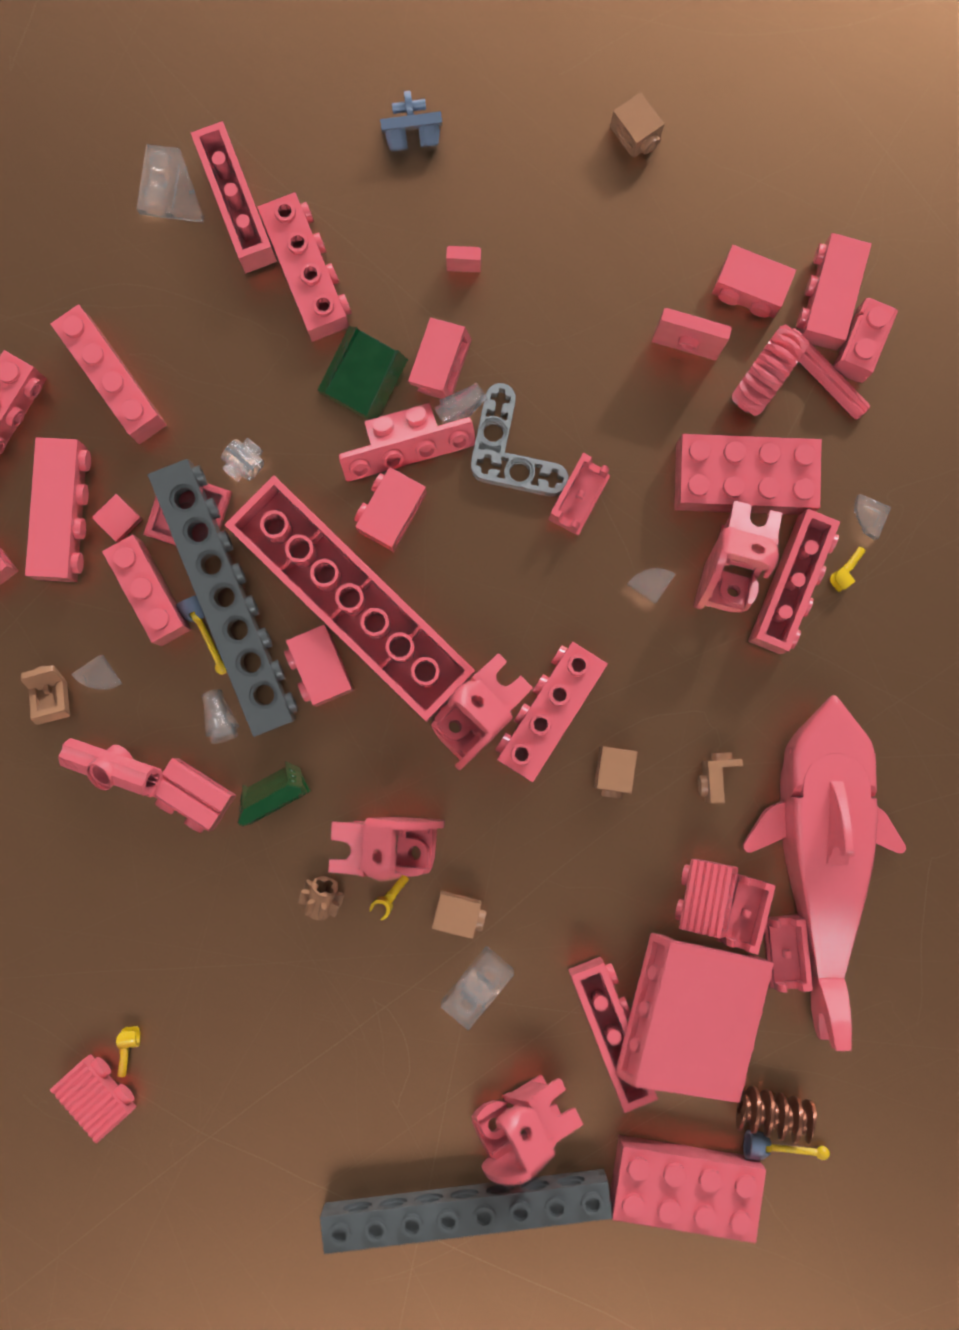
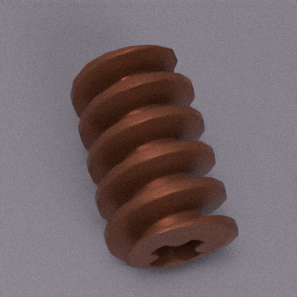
[736,1086,817,1145]

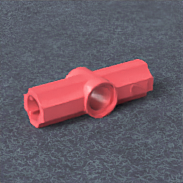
[58,738,163,798]

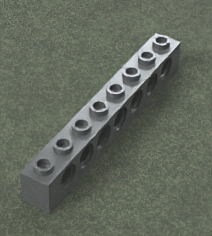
[147,459,299,737]
[320,1169,612,1254]

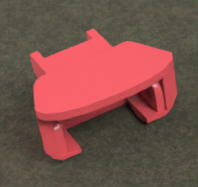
[693,500,782,612]
[431,653,533,771]
[328,817,445,881]
[472,1075,583,1185]

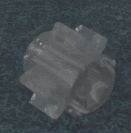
[221,438,264,482]

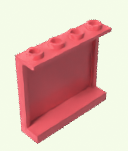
[615,933,774,1103]

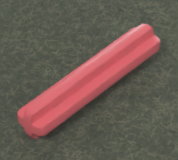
[799,342,870,419]

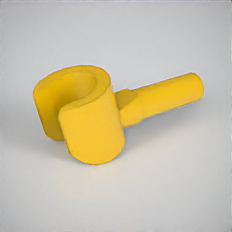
[829,547,866,592]
[369,875,409,920]
[116,1026,141,1077]

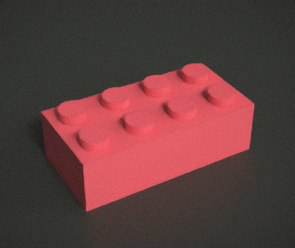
[674,434,822,515]
[610,1135,766,1243]

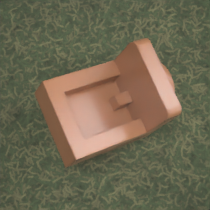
[21,665,70,725]
[698,752,743,803]

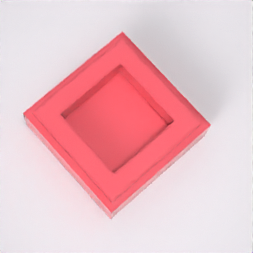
[446,246,481,272]
[92,494,143,543]

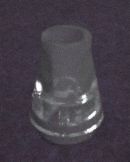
[435,382,488,424]
[202,690,239,744]

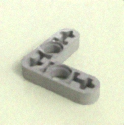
[471,383,568,497]

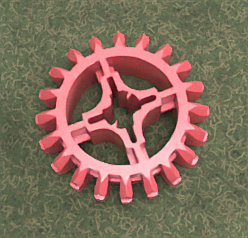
[732,324,809,416]

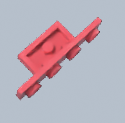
[338,403,476,482]

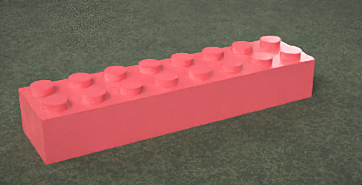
[225,475,475,722]

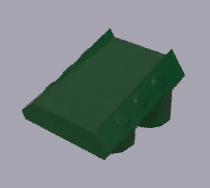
[317,326,408,420]
[238,761,311,827]

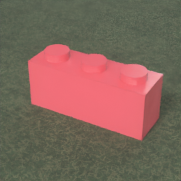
[796,233,872,351]
[102,535,192,646]

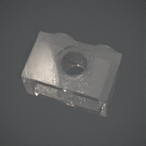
[441,946,514,1030]

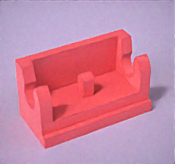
[408,318,472,402]
[548,453,611,536]
[717,874,776,955]
[764,914,813,993]

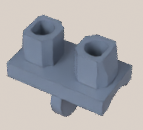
[380,90,442,151]

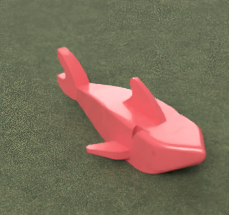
[743,695,906,1051]

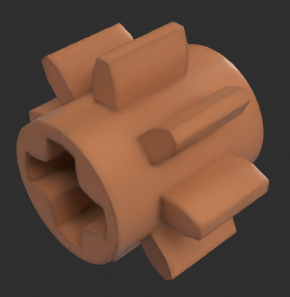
[298,876,344,921]

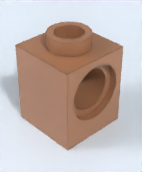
[610,92,664,158]
[594,746,638,799]
[432,890,487,939]

